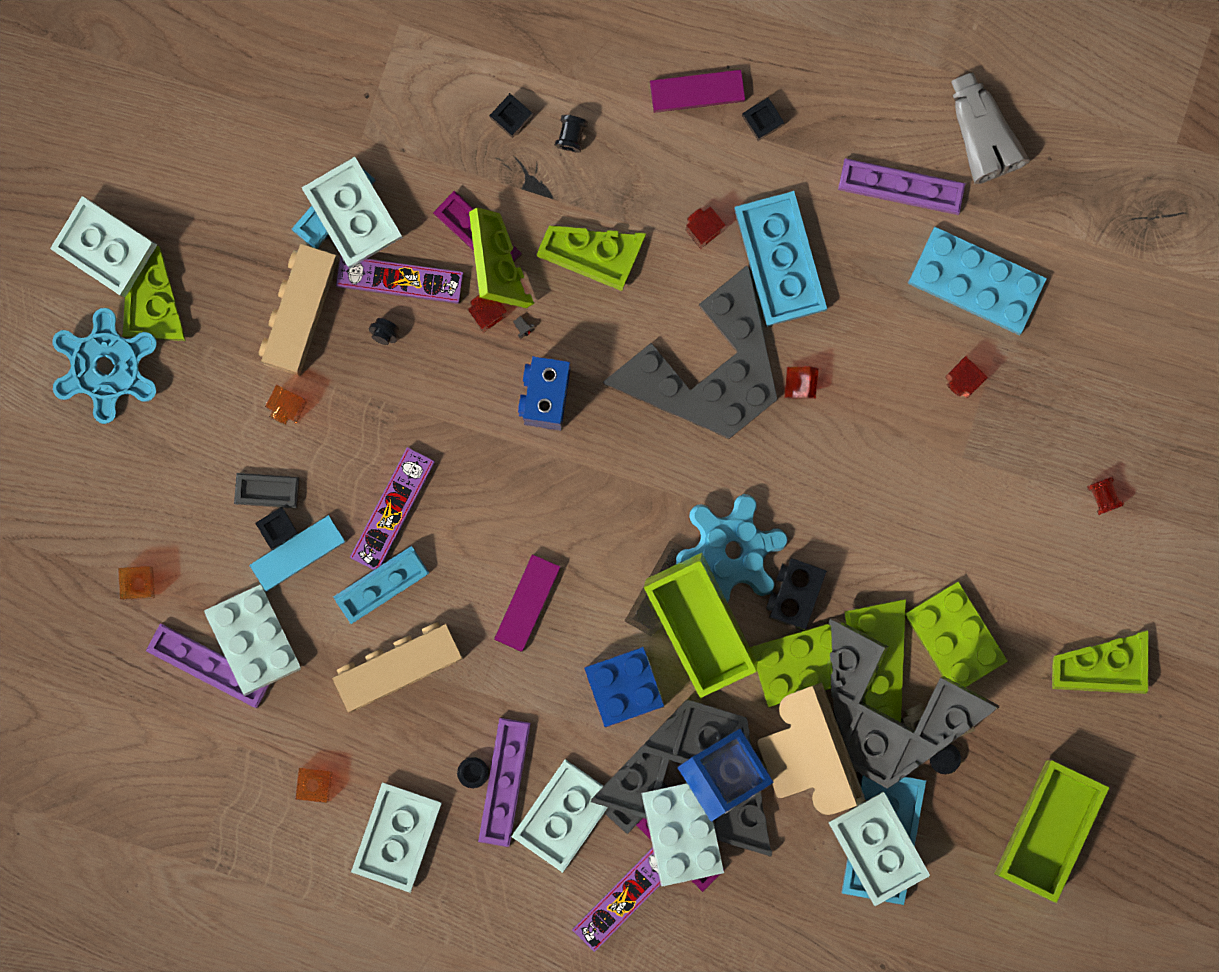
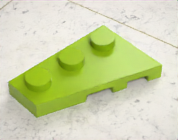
[469,207,534,308]
[537,226,646,291]
[122,246,186,341]
[1052,630,1148,694]

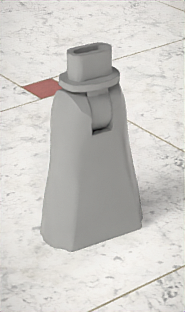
[951,73,1030,184]

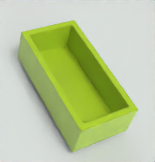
[644,553,758,698]
[994,760,1109,903]

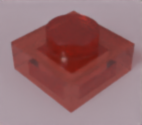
[784,366,819,399]

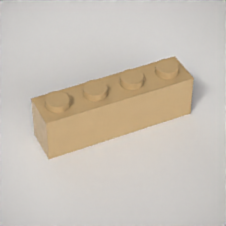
[259,244,338,376]
[332,622,463,713]

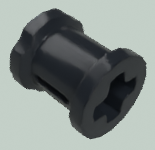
[554,115,588,153]

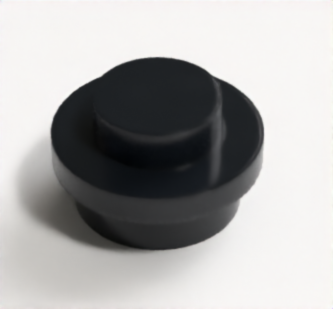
[369,318,399,345]
[929,744,961,774]
[457,757,489,789]

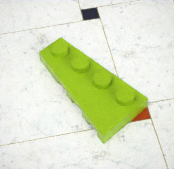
[844,599,906,722]

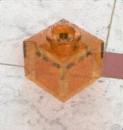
[265,385,307,425]
[118,566,155,601]
[295,768,332,803]

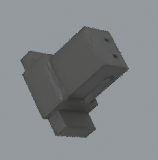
[513,316,535,339]

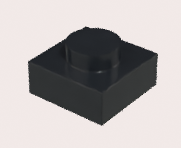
[489,93,533,138]
[742,97,785,141]
[255,507,299,550]

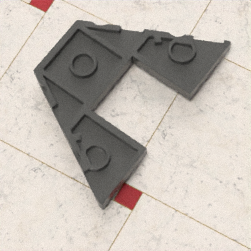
[603,266,777,439]
[829,618,999,789]
[590,700,772,857]

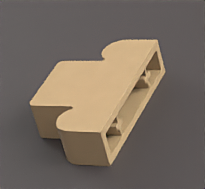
[758,683,866,815]

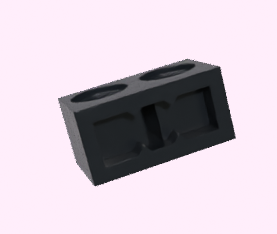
[766,558,827,631]

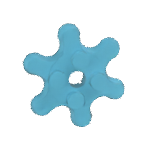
[52,308,157,424]
[676,494,788,603]

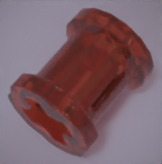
[1087,476,1124,515]

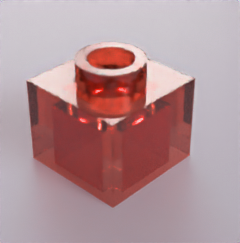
[685,206,726,249]
[468,295,508,333]
[945,356,988,398]

